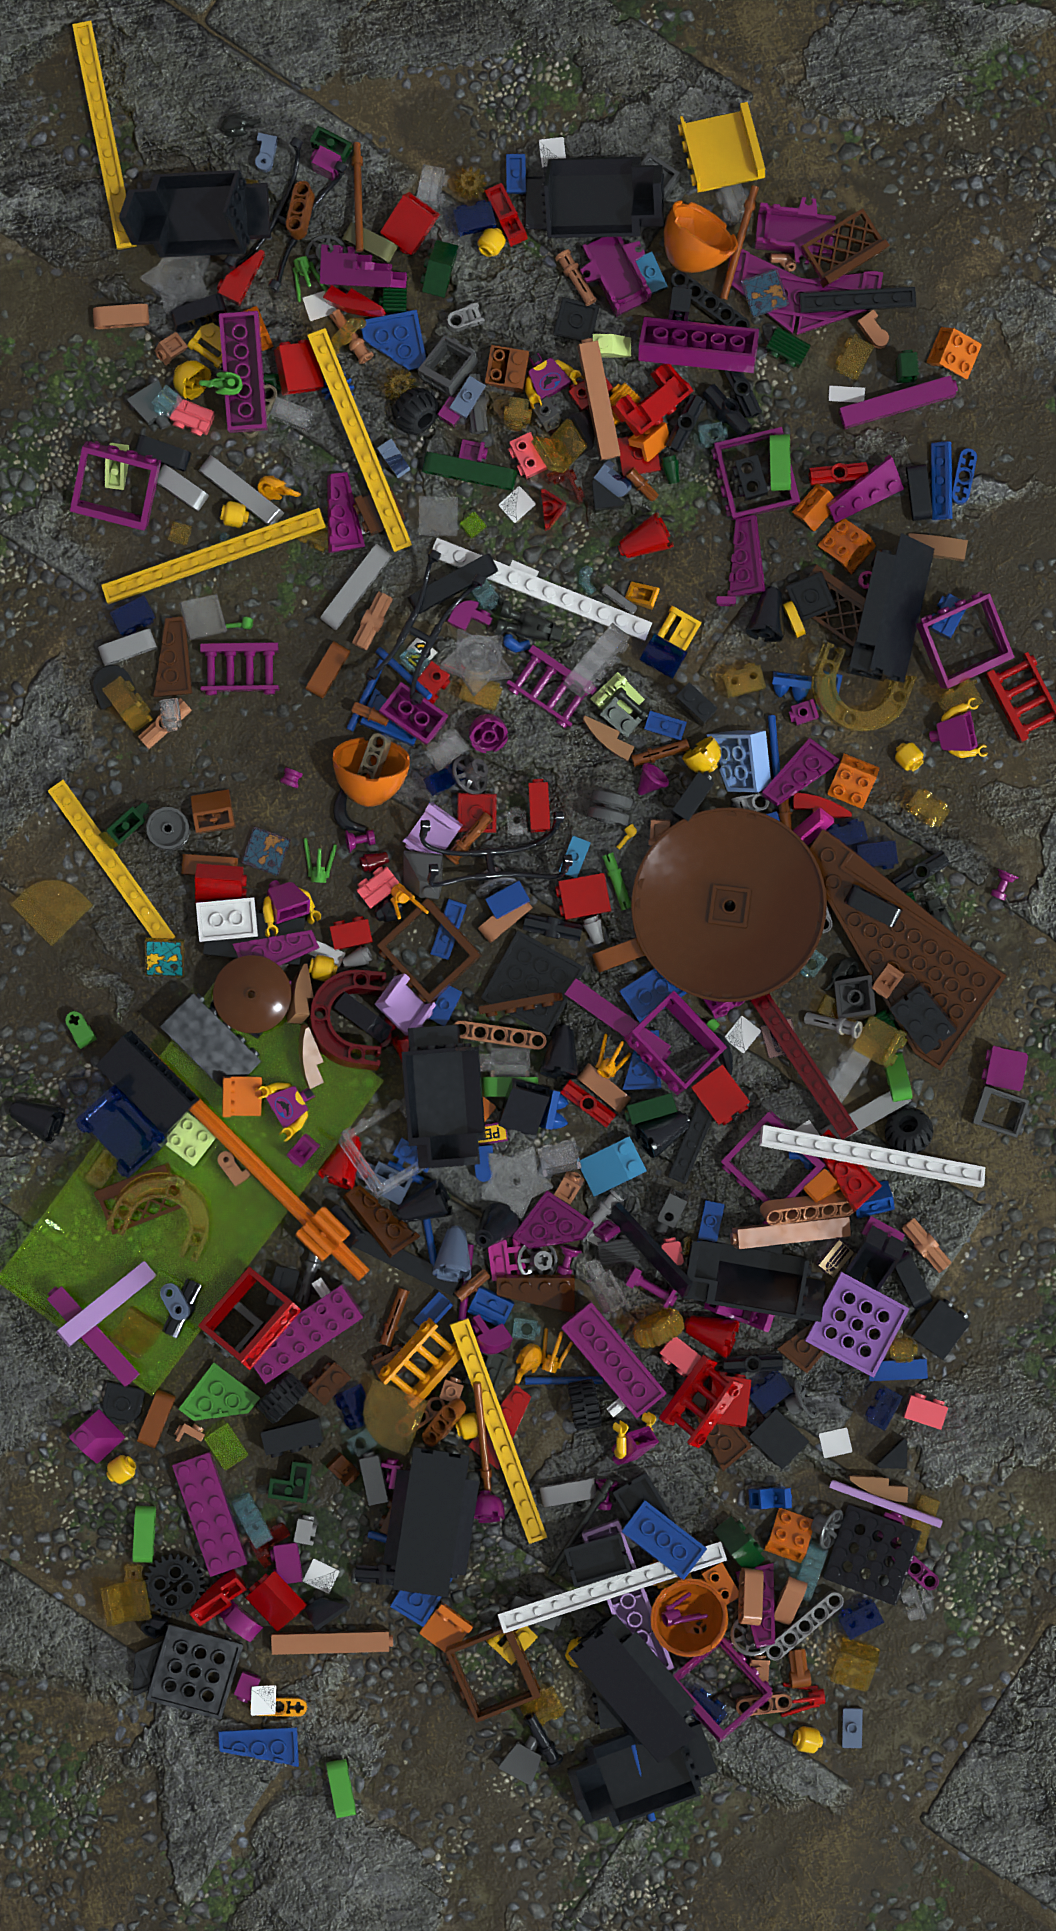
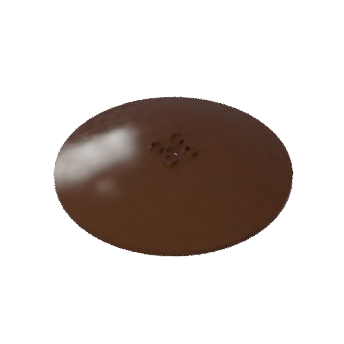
[631,807,827,1002]

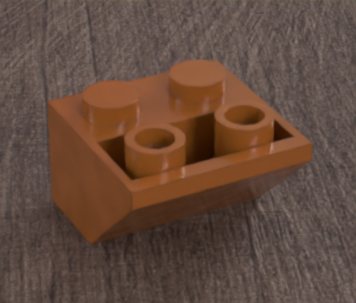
[485,345,529,393]
[191,789,236,834]

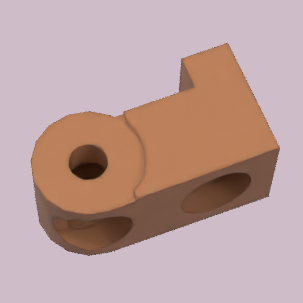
[857,310,889,349]
[218,1151,252,1187]

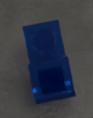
[423,764,466,796]

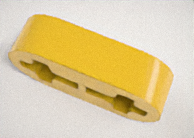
[783,601,806,638]

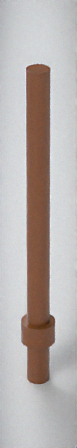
[351,142,364,252]
[720,185,759,300]
[473,1381,492,1491]

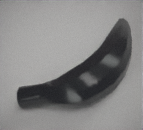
[333,788,366,833]
[693,1032,733,1075]

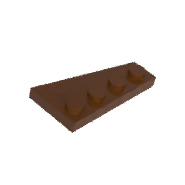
[478,993,563,1017]
[343,1185,420,1258]
[497,1275,575,1313]

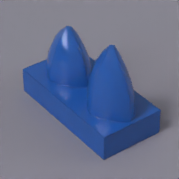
[772,671,812,704]
[539,1090,569,1130]

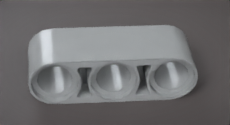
[157,464,209,512]
[98,629,157,666]
[539,1477,597,1507]

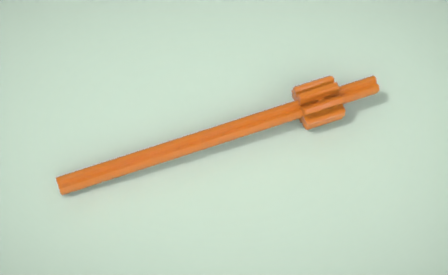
[150,1048,370,1281]

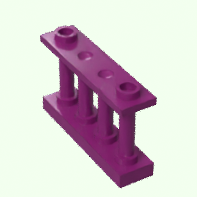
[200,643,280,695]
[507,645,597,728]
[624,1265,678,1308]

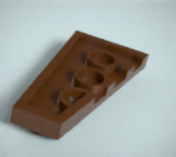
[153,616,193,698]
[777,1310,845,1374]
[692,1392,753,1471]

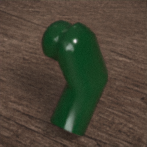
[264,374,282,391]

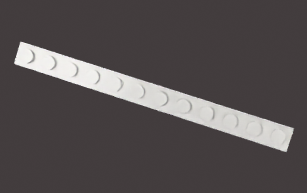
[433,538,652,641]
[760,1125,985,1188]
[497,1542,727,1634]

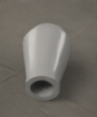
[583,915,604,945]
[342,946,372,969]

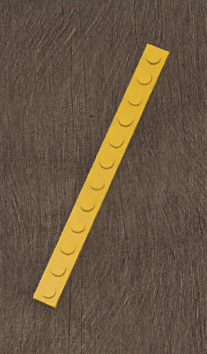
[72,21,137,250]
[307,328,412,552]
[101,508,326,604]
[450,1318,547,1544]

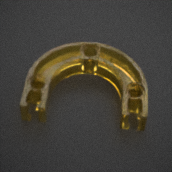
[812,642,917,732]
[105,1172,210,1263]

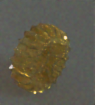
[632,1308,685,1348]

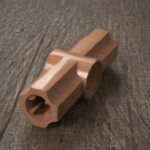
[352,591,393,651]
[138,698,192,749]
[901,1218,952,1273]

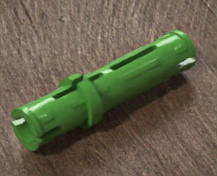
[602,852,631,911]

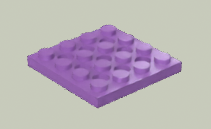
[804,1272,910,1378]

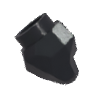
[375,899,404,922]

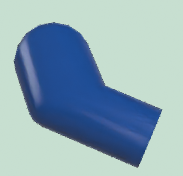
[503,634,531,653]
[789,1151,814,1170]

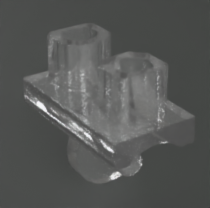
[900,1584,934,1621]

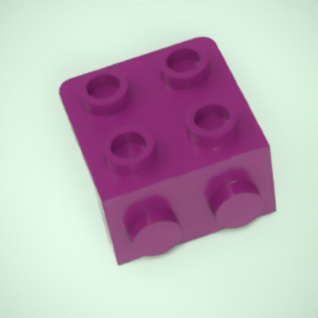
[981,1046,1028,1091]

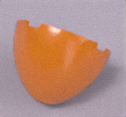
[664,200,738,273]
[333,737,410,807]
[651,1578,728,1657]

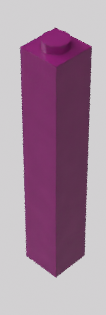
[838,375,958,429]
[564,979,671,1061]
[47,1286,140,1387]

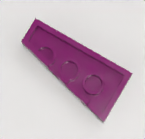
[827,454,904,523]
[327,472,365,553]
[727,515,765,597]
[762,738,840,806]
[233,930,320,966]
[736,1563,775,1648]

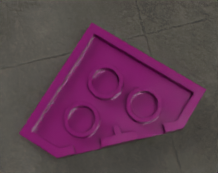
[512,1191,594,1249]

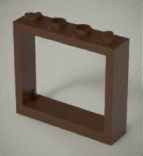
[377,898,483,1003]
[444,1625,542,1723]

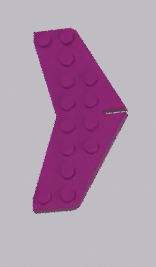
[727,249,883,336]

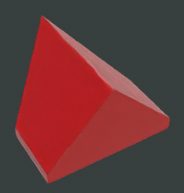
[541,489,567,531]

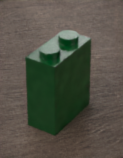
[623,1093,677,1125]

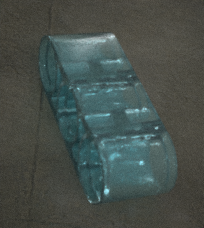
[231,1492,273,1549]
[796,1542,828,1602]

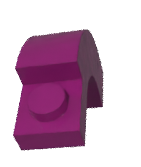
[704,1303,775,1332]

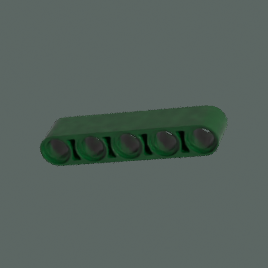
[421,452,518,491]

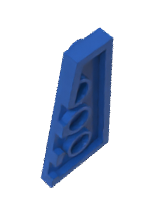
[219,1727,299,1767]

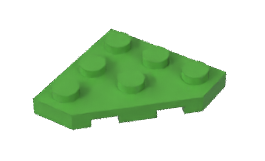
[179,1362,260,1421]

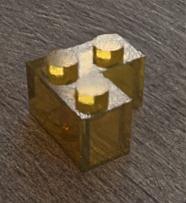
[102,676,153,733]

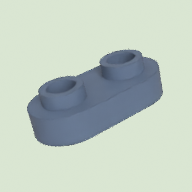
[160,1283,190,1320]

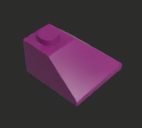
[69,1409,126,1464]

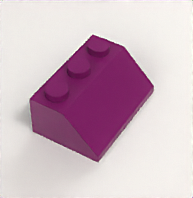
[379,682,448,745]

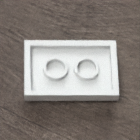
[196,897,258,942]

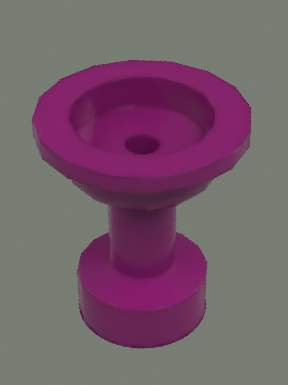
[345,830,375,853]
[990,868,1019,900]
[556,1244,582,1275]
[595,1479,619,1510]

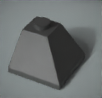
[404,851,443,899]

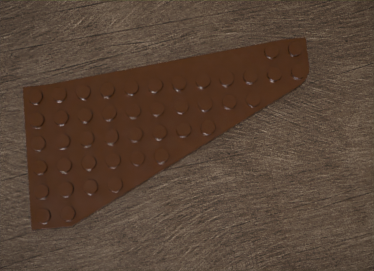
[810,828,1007,1071]

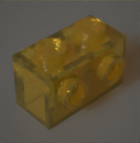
[503,397,532,431]
[722,663,766,699]
[906,788,951,828]

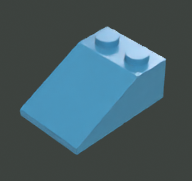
[577,1136,647,1197]

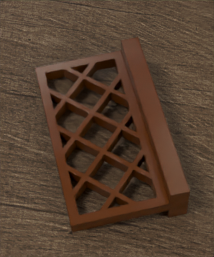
[801,208,890,288]
[791,564,866,646]
[94,1162,184,1235]

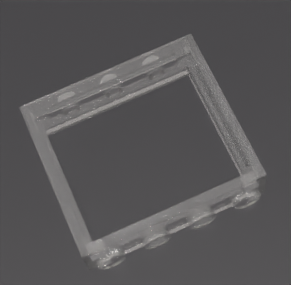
[338,1098,427,1198]

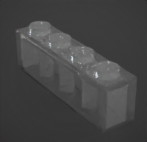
[563,623,630,698]
[827,1033,880,1103]

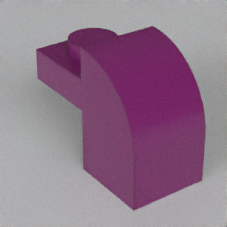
[448,601,493,632]
[471,1315,513,1354]
[219,1599,263,1642]

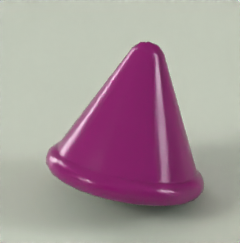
[637,763,669,795]

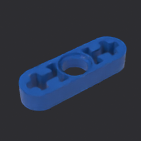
[952,448,977,505]

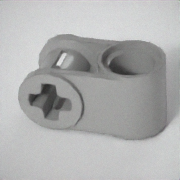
[447,303,485,332]
[731,793,769,812]

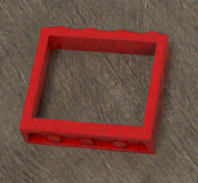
[198,1267,301,1370]

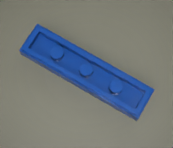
[931,441,952,521]

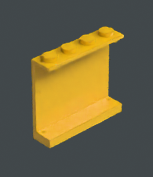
[677,102,765,193]

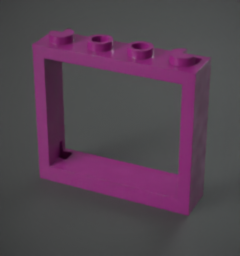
[711,427,800,521]
[70,441,161,531]
[916,591,1015,689]
[624,991,727,1095]
[721,1109,826,1202]
[673,1637,773,1743]

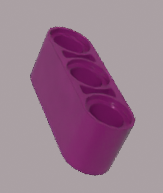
[891,1545,939,1591]

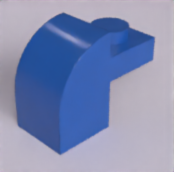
[748,1486,792,1509]

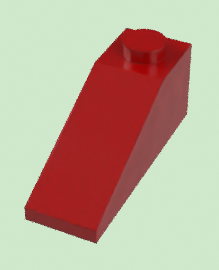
[217,250,265,306]

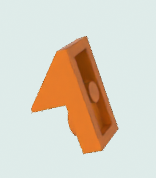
[803,1169,841,1203]

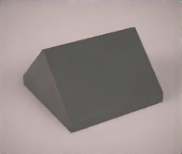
[834,975,876,1020]

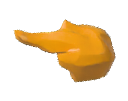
[258,475,301,500]
[515,1343,542,1384]

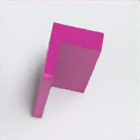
[793,808,834,845]

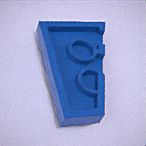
[360,688,417,746]
[622,1030,661,1090]

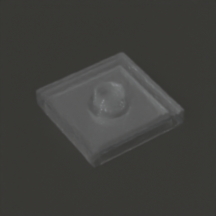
[419,496,458,536]
[179,594,227,641]

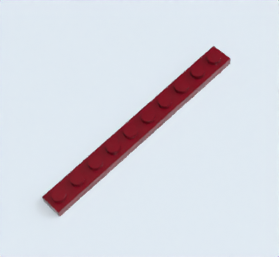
[750,994,859,1140]

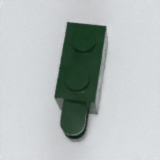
[99,803,150,849]

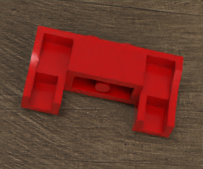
[611,363,694,437]

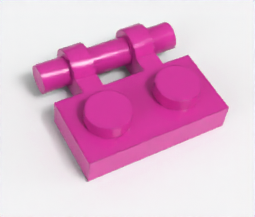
[488,1239,526,1281]

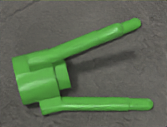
[292,256,328,302]
[304,838,337,883]

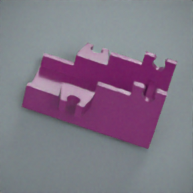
[754,197,836,265]
[580,237,652,317]
[320,244,407,288]

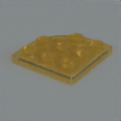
[11,880,94,946]
[364,1379,428,1456]

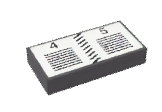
[602,585,637,615]

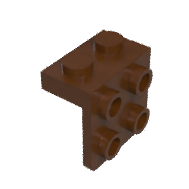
[353,486,405,536]

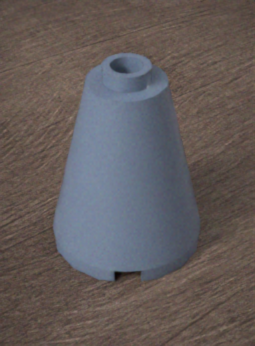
[432,1226,471,1282]

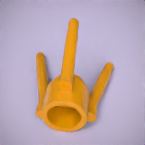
[390,883,429,919]
[595,1034,632,1079]
[541,1328,573,1373]

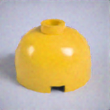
[173,360,211,400]
[682,736,721,773]

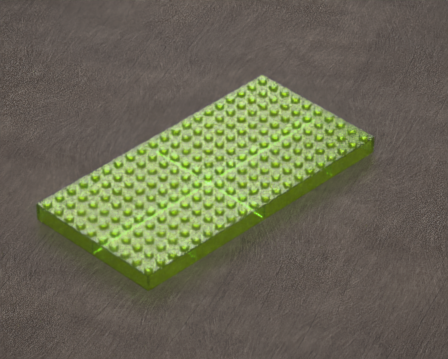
[0,982,384,1396]

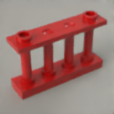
[985,652,1056,743]
[659,1355,743,1448]

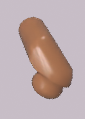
[769,253,796,272]

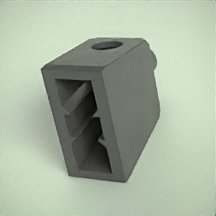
[127,380,171,430]
[656,1187,689,1235]
[498,1735,542,1786]

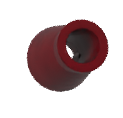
[359,852,389,872]

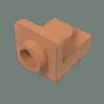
[154,332,188,365]
[554,1170,584,1204]
[748,1654,770,1682]

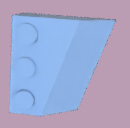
[707,730,771,792]

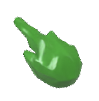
[199,372,243,396]

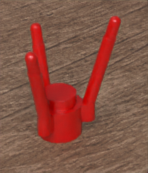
[781,1683,825,1717]

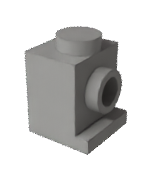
[294,1515,317,1545]

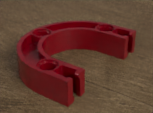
[308,970,386,1071]

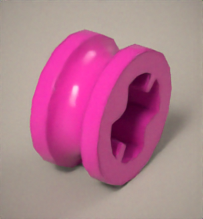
[858,571,872,589]

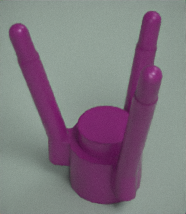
[661,1592,708,1627]

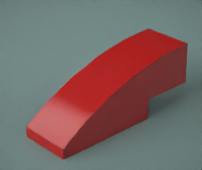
[484,183,528,247]
[323,285,386,317]
[792,793,852,818]
[189,1569,247,1626]

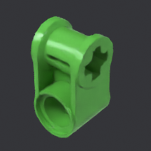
[65,1011,97,1049]

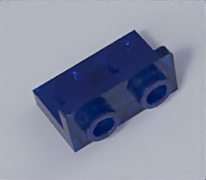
[335,1384,377,1430]

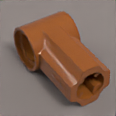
[788,1648,811,1689]

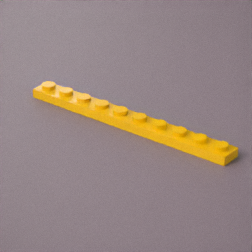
[48,780,175,942]

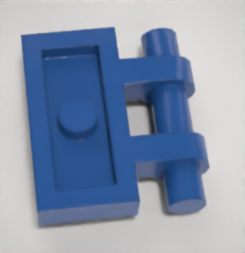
[387,1138,429,1185]

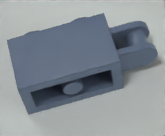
[356,1161,413,1205]

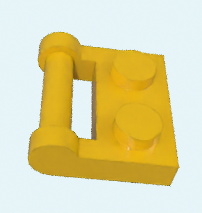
[187,322,223,369]
[652,606,702,656]
[486,1626,538,1665]

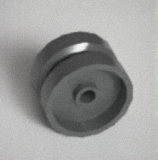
[586,790,633,827]
[146,807,191,851]

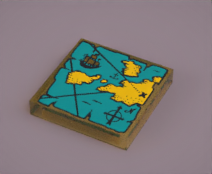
[145,938,184,977]

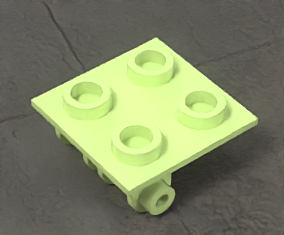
[590,672,645,714]
[163,1113,216,1166]

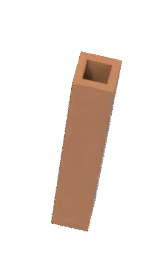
[577,338,621,461]
[730,1216,851,1249]
[271,1630,393,1655]

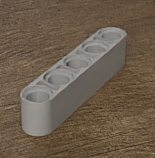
[198,455,284,526]
[320,544,392,630]
[820,1091,911,1140]
[765,1590,844,1661]

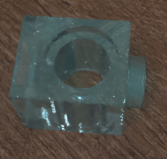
[151,385,183,418]
[698,422,728,448]
[471,579,500,611]
[400,648,431,677]
[799,950,828,979]
[512,1317,541,1340]
[346,1426,378,1457]

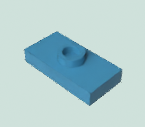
[636,252,668,294]
[559,836,591,878]

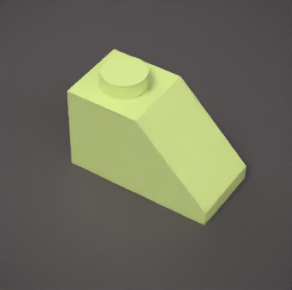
[593,334,631,358]
[105,443,129,490]

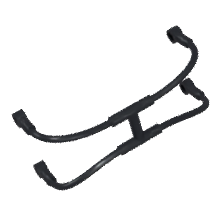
[224,137,347,293]
[365,549,486,705]
[419,811,573,887]

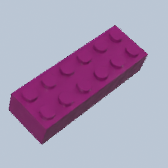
[219,311,268,433]
[638,317,759,373]
[172,1451,249,1577]

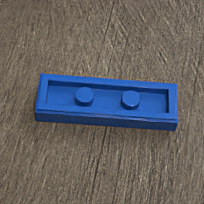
[430,899,467,960]
[869,1359,928,1381]

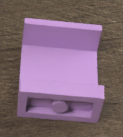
[403,802,463,854]
[375,973,436,1036]

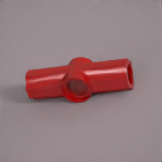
[808,462,869,486]
[560,1080,616,1128]

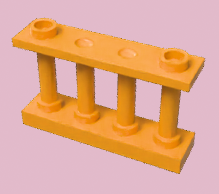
[378,1317,461,1409]

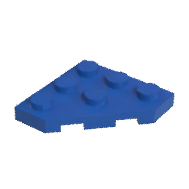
[360,310,426,371]

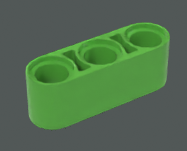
[770,434,791,491]
[882,1052,912,1102]
[482,1077,538,1097]
[133,1505,156,1563]
[326,1759,356,1818]

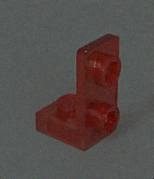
[546,465,585,505]
[249,1522,291,1568]

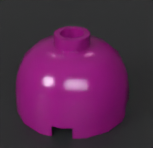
[469,714,508,753]
[474,1491,505,1523]

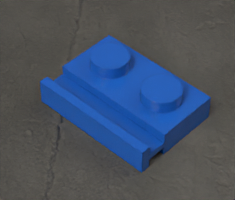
[467,1286,515,1326]

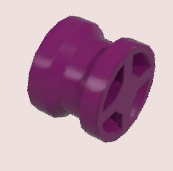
[279,767,303,789]

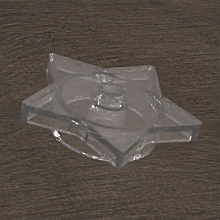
[140,255,211,315]
[440,629,513,696]
[480,1146,553,1219]

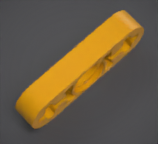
[250,1697,307,1716]

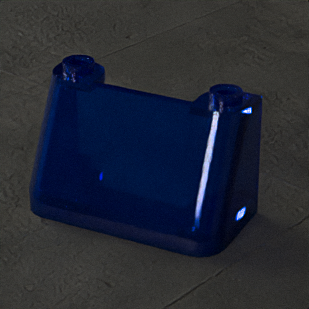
[75,1085,168,1178]

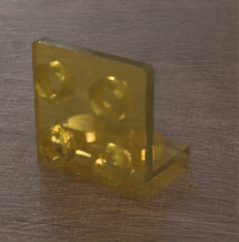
[531,419,587,473]
[938,678,984,713]
[100,1580,152,1627]

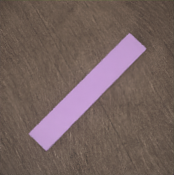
[56,1261,157,1347]
[829,1480,943,1528]

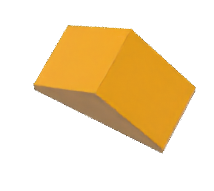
[625,582,660,610]

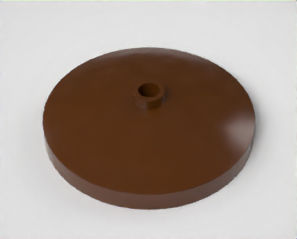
[213,955,292,1033]

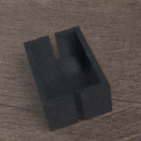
[890,982,957,1054]
[844,1225,907,1291]
[261,1416,325,1458]
[612,1471,676,1524]
[564,1531,632,1587]

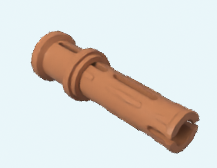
[555,249,596,306]
[329,309,374,364]

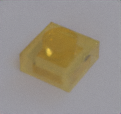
[168,521,192,546]

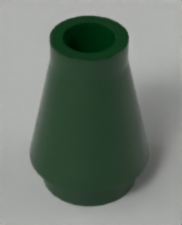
[660,455,680,484]

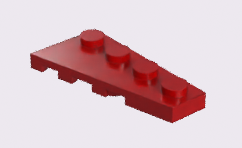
[821,1129,882,1212]
[468,1384,532,1470]

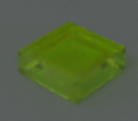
[460,512,487,539]

